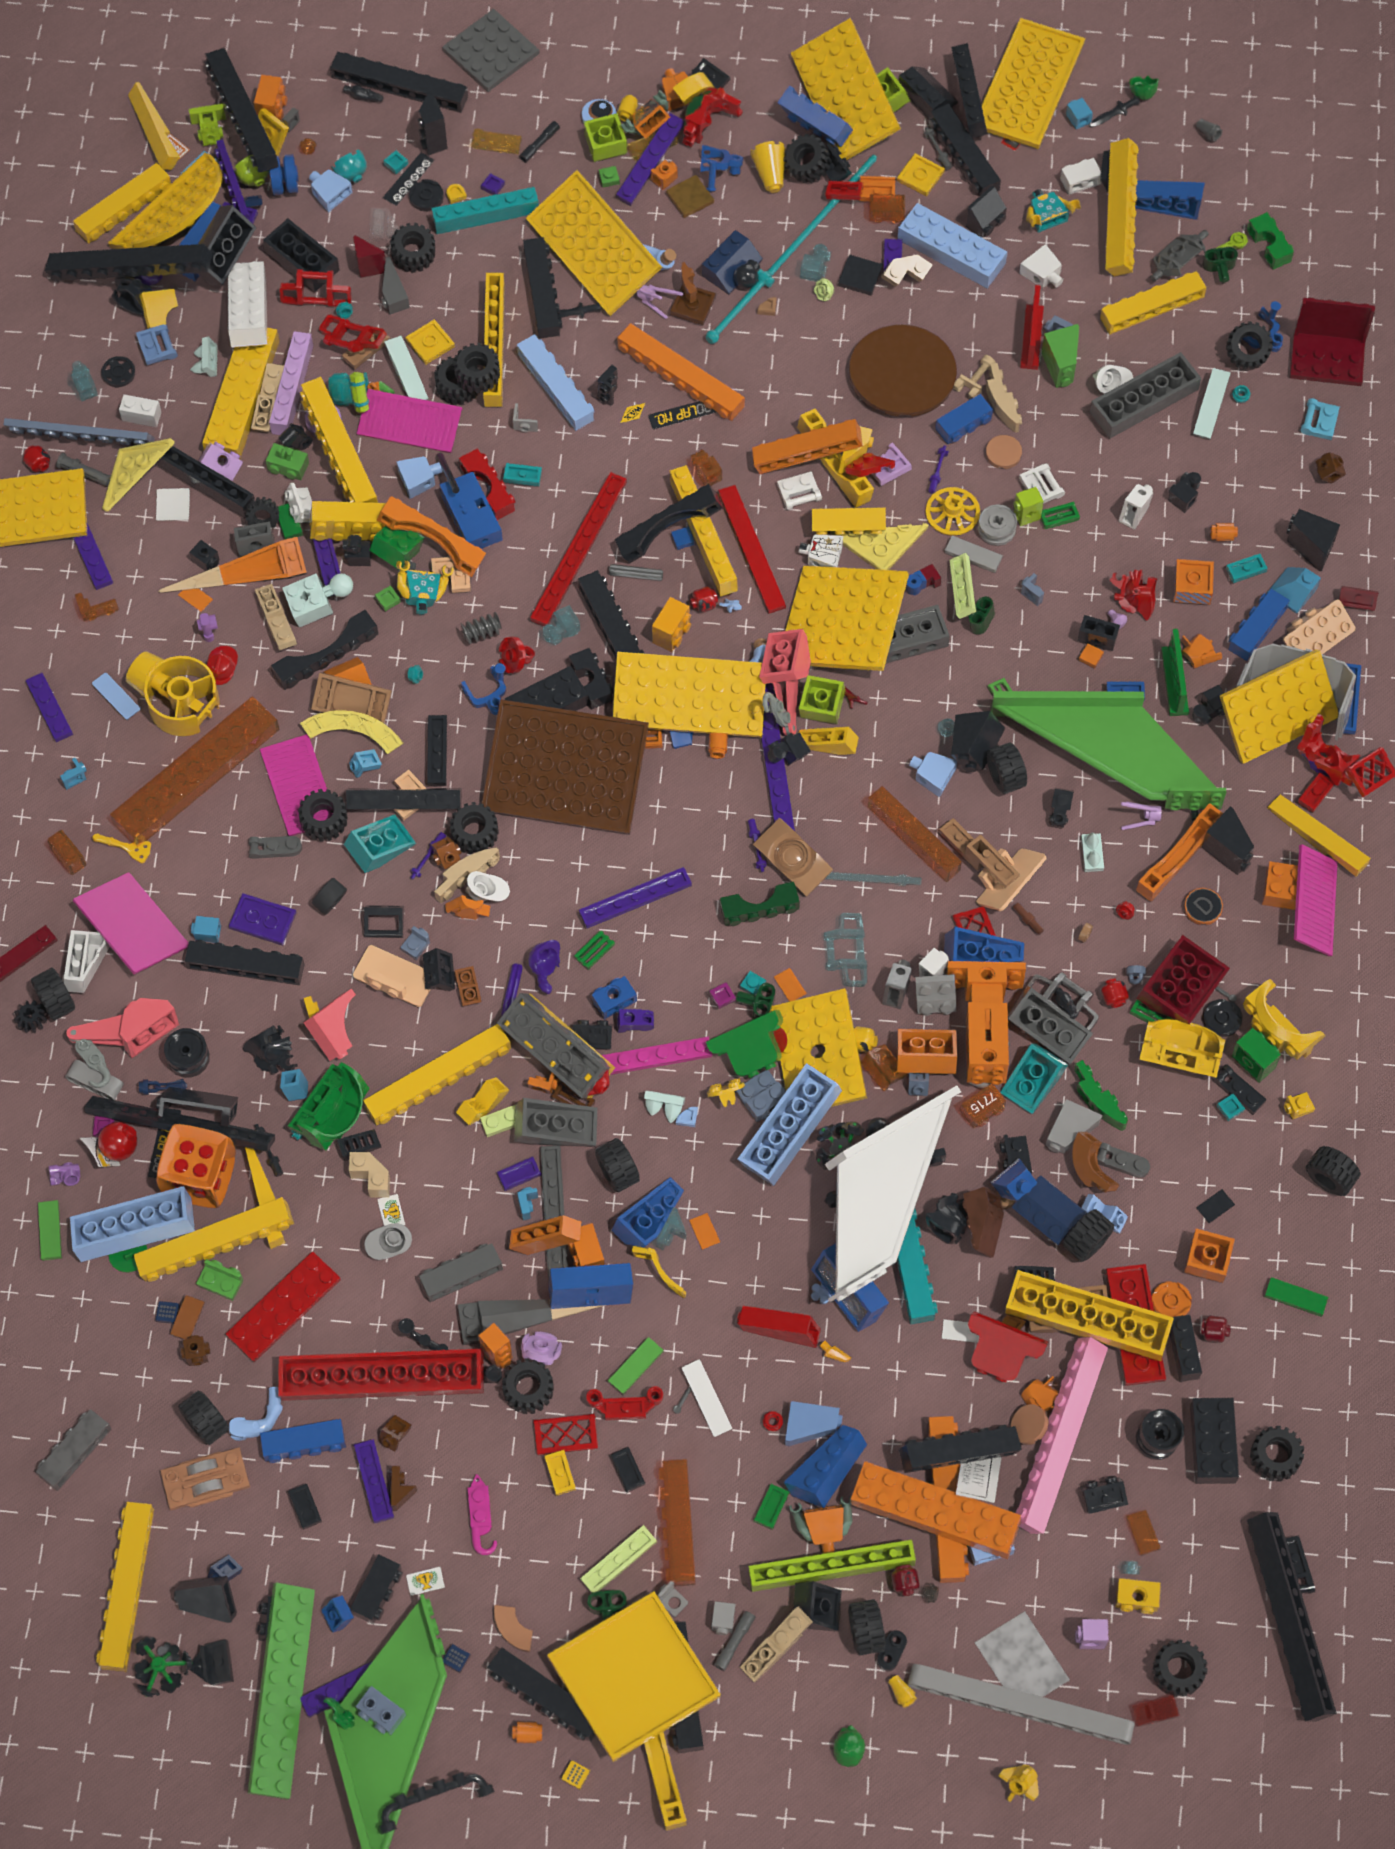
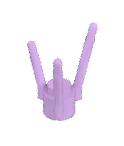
[637,285,683,319]
[1121,802,1161,830]

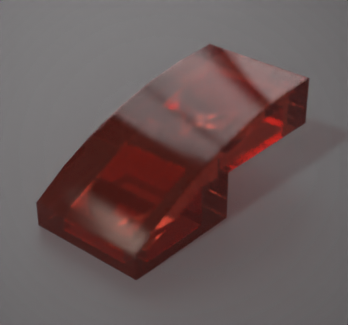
[1132,1695,1180,1727]

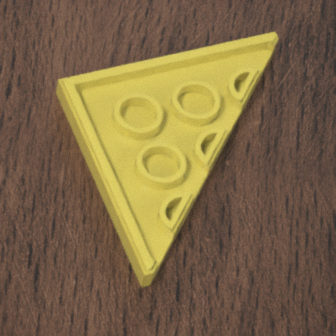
[102,438,175,512]
[829,523,928,570]

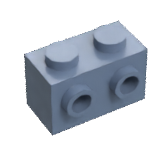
[356,1686,406,1735]

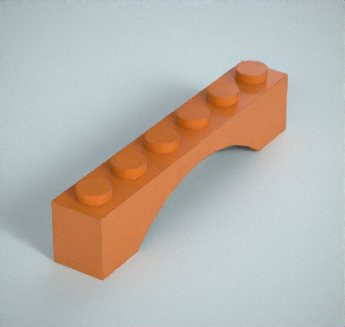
[377,496,486,577]
[1136,803,1223,902]

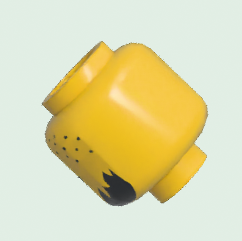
[854,1026,878,1053]

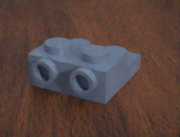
[735,1070,786,1122]

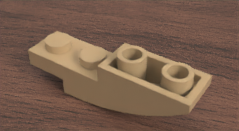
[251,363,284,432]
[986,363,1022,432]
[255,584,297,650]
[434,848,500,904]
[740,1607,812,1682]

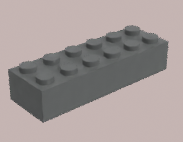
[1090,352,1201,438]

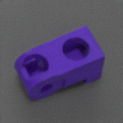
[617,1009,654,1033]

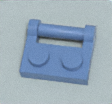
[136,324,178,365]

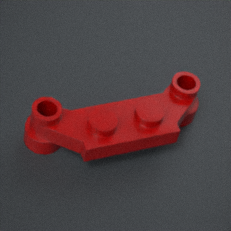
[586,1386,663,1420]

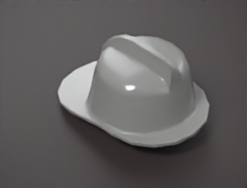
[364,1223,412,1260]

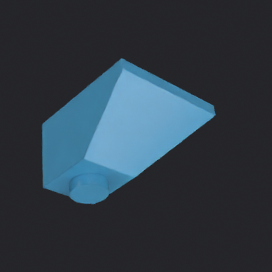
[1267,567,1321,614]

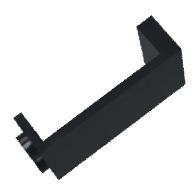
[156,1087,238,1127]

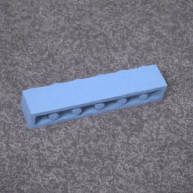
[517,334,595,431]

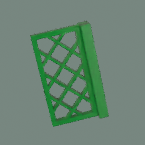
[1161,629,1189,716]

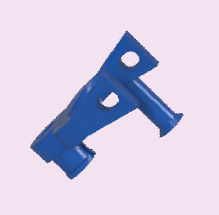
[700,144,743,191]
[1242,301,1283,352]
[461,663,506,715]

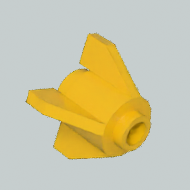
[999,1765,1039,1802]

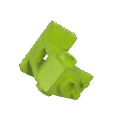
[189,104,226,146]

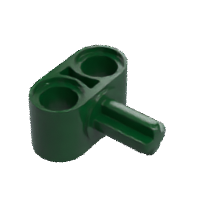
[1203,247,1238,284]
[968,596,995,635]
[736,983,775,1020]
[587,1590,627,1621]

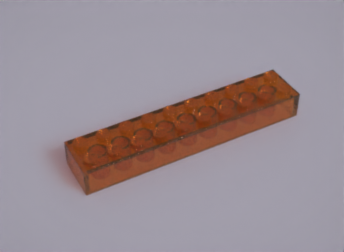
[110,696,280,847]

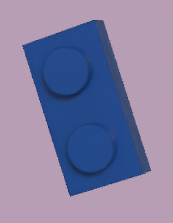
[1106,681,1145,701]

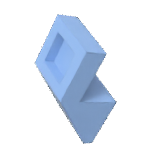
[1082,1194,1128,1233]

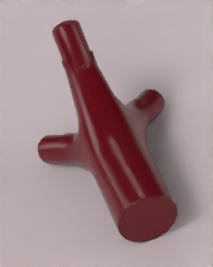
[845,686,868,709]

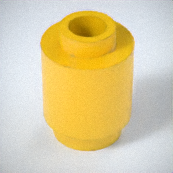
[616,95,638,122]

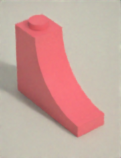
[303,989,356,1061]

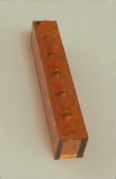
[868,786,962,882]
[659,1459,695,1587]

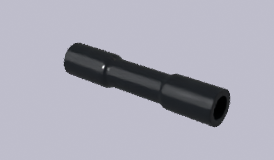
[519,121,560,163]

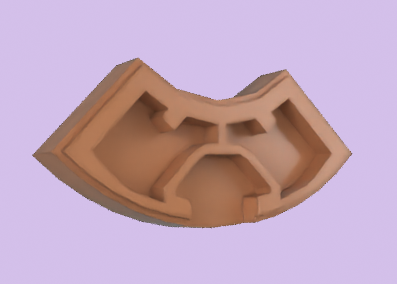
[494,1605,533,1653]

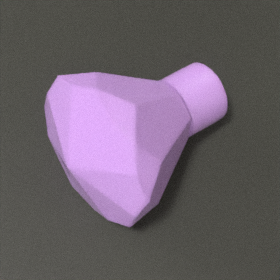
[1108,610,1127,629]

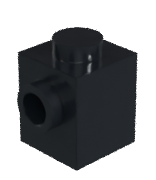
[189,540,220,571]

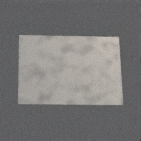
[975,1611,1070,1697]

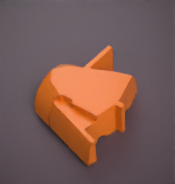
[1181,634,1222,669]
[445,895,490,920]
[1021,1376,1059,1412]

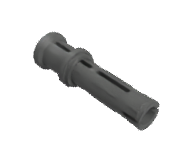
[56,453,111,486]

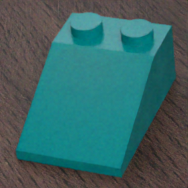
[344,814,416,873]
[1000,1043,1068,1114]

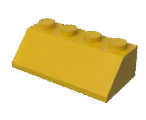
[812,508,886,535]

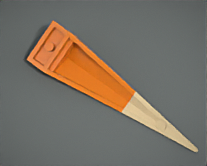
[159,537,307,593]

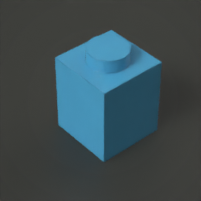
[1066,98,1093,130]
[191,916,221,943]
[280,1069,308,1101]

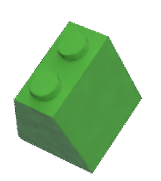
[1041,324,1079,388]

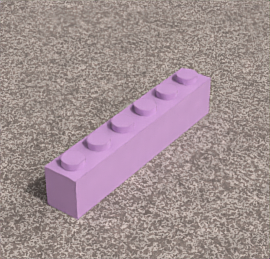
[269,331,313,435]

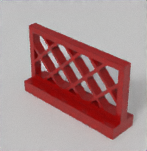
[1020,285,1044,370]

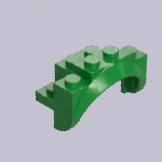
[288,1062,370,1151]

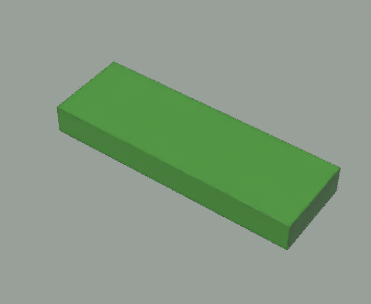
[38,1200,62,1261]
[608,1337,664,1395]

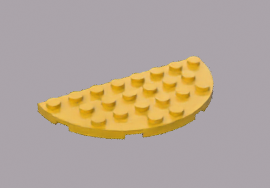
[108,153,222,249]

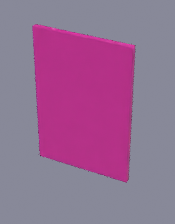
[73,872,189,974]

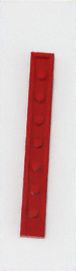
[718,485,786,614]

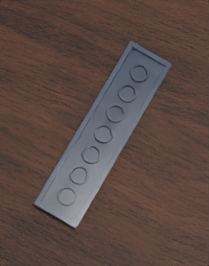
[4,418,155,445]

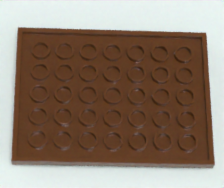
[482,699,649,834]

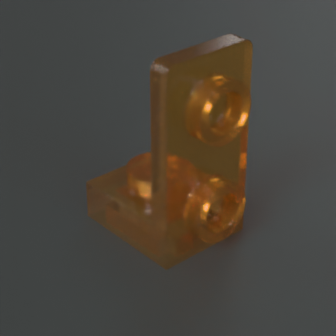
[75,592,119,621]

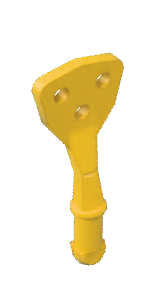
[92,834,151,863]

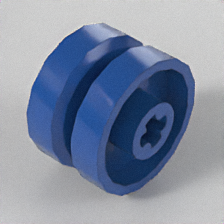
[270,154,299,195]

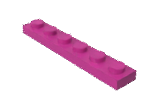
[602,1037,712,1075]

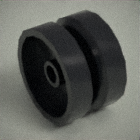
[164,1028,210,1077]

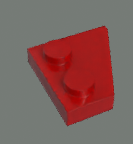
[846,453,895,477]

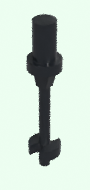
[254,1124,284,1177]

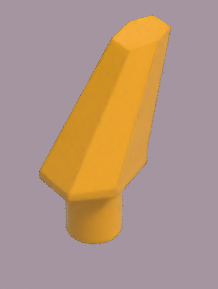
[820,1341,852,1362]

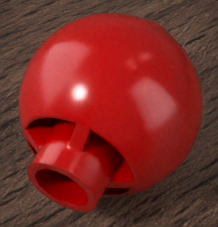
[98,1122,138,1161]

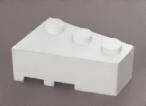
[64,930,110,993]

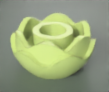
[814,279,834,301]

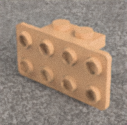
[1283,600,1355,654]
[976,848,1046,911]
[353,945,431,1007]

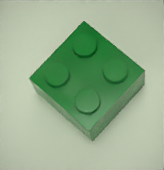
[370,526,424,570]
[1232,1028,1281,1083]

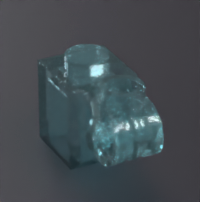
[800,244,832,282]
[71,361,98,402]
[543,605,581,645]

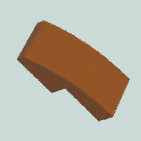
[681,262,697,304]
[455,966,482,1007]
[170,1295,205,1340]

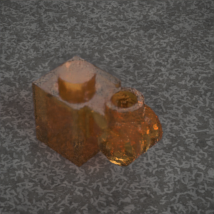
[690,449,722,486]

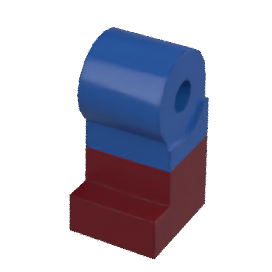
[906,564,941,595]

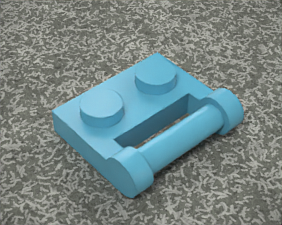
[1300,398,1340,440]

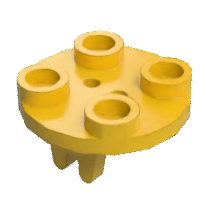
[706,1078,745,1107]

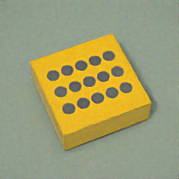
[561,1760,590,1790]

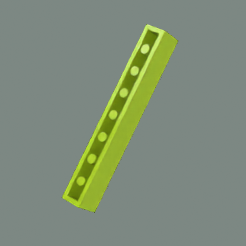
[749,1540,916,1592]

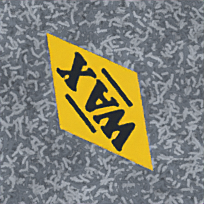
[621,403,645,423]

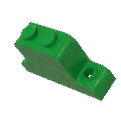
[706,1010,783,1079]

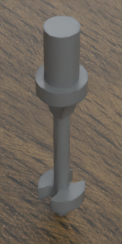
[924,127,952,170]

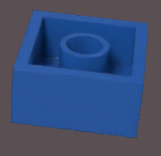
[321,1595,354,1633]

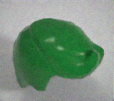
[1129,76,1159,100]
[833,1725,866,1767]

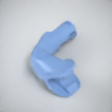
[229,1387,283,1441]

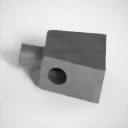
[882,960,912,1010]

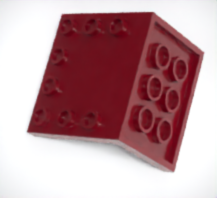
[1290,297,1375,386]

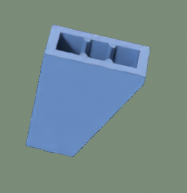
[785,1401,843,1446]

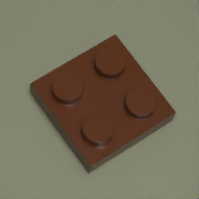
[670,286,716,325]

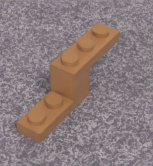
[939,818,1020,888]

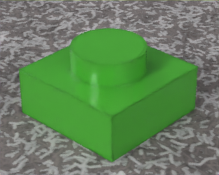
[599,166,620,188]
[375,586,401,611]

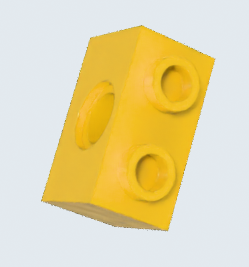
[1115,1578,1161,1614]

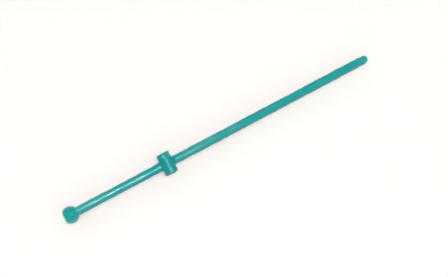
[706,155,877,344]

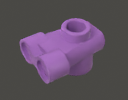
[197,613,218,642]
[48,1162,80,1186]

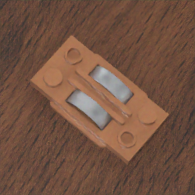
[160,1447,250,1511]

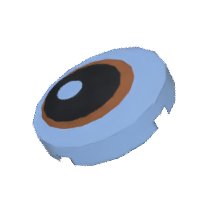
[582,99,616,123]

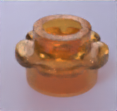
[299,138,317,155]

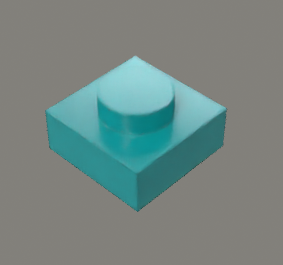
[383,150,409,174]
[740,971,766,995]
[1217,1094,1245,1121]

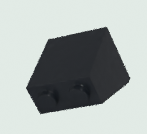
[1286,509,1340,572]
[951,711,1005,772]
[1202,806,1254,875]

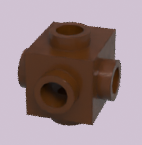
[1315,452,1346,484]
[180,1335,211,1366]

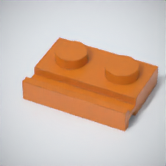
[860,176,895,202]

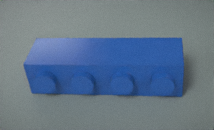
[1228,589,1290,661]
[260,1419,346,1463]

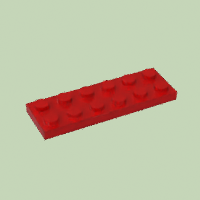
[226,1251,341,1363]
[1106,1264,1166,1386]

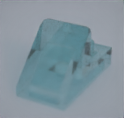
[656,1207,687,1250]

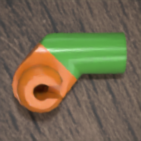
[367,381,395,394]

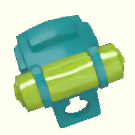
[328,372,369,413]

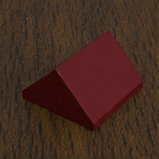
[353,235,386,278]

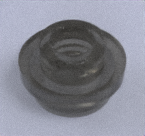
[922,1583,939,1604]

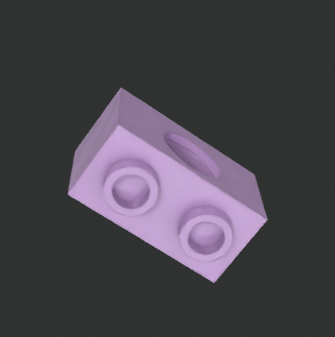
[199,441,243,481]
[1075,1619,1108,1649]

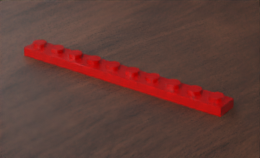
[530,472,627,628]

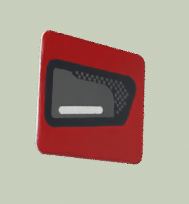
[1001,138,1021,151]

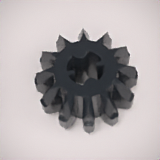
[14,1000,47,1033]

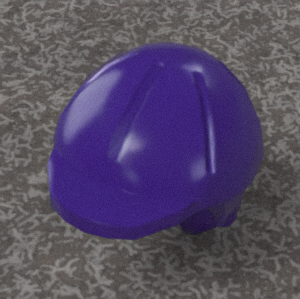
[528,940,560,995]

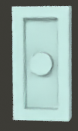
[190,336,217,377]
[1081,832,1104,872]
[644,1090,686,1123]

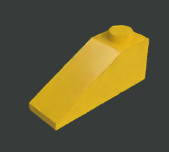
[838,426,874,474]
[799,727,859,755]

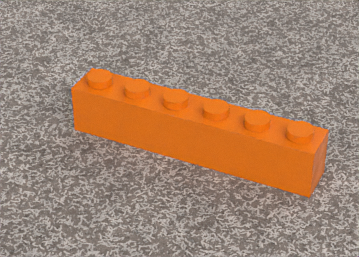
[752,419,863,474]

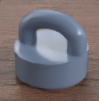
[1126,965,1146,984]

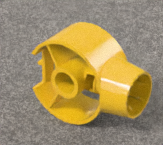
[126,651,220,736]

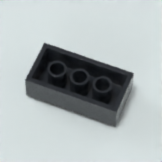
[198,205,257,285]
[263,218,340,292]
[505,666,589,711]
[1190,1398,1239,1484]

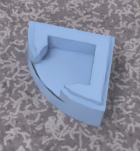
[676,1107,698,1127]

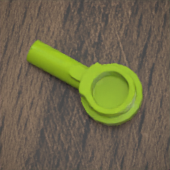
[1216,232,1248,249]

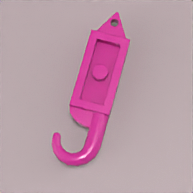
[468,1474,497,1555]

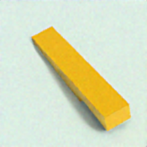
[128,82,180,170]
[1267,794,1371,877]
[245,1147,285,1249]

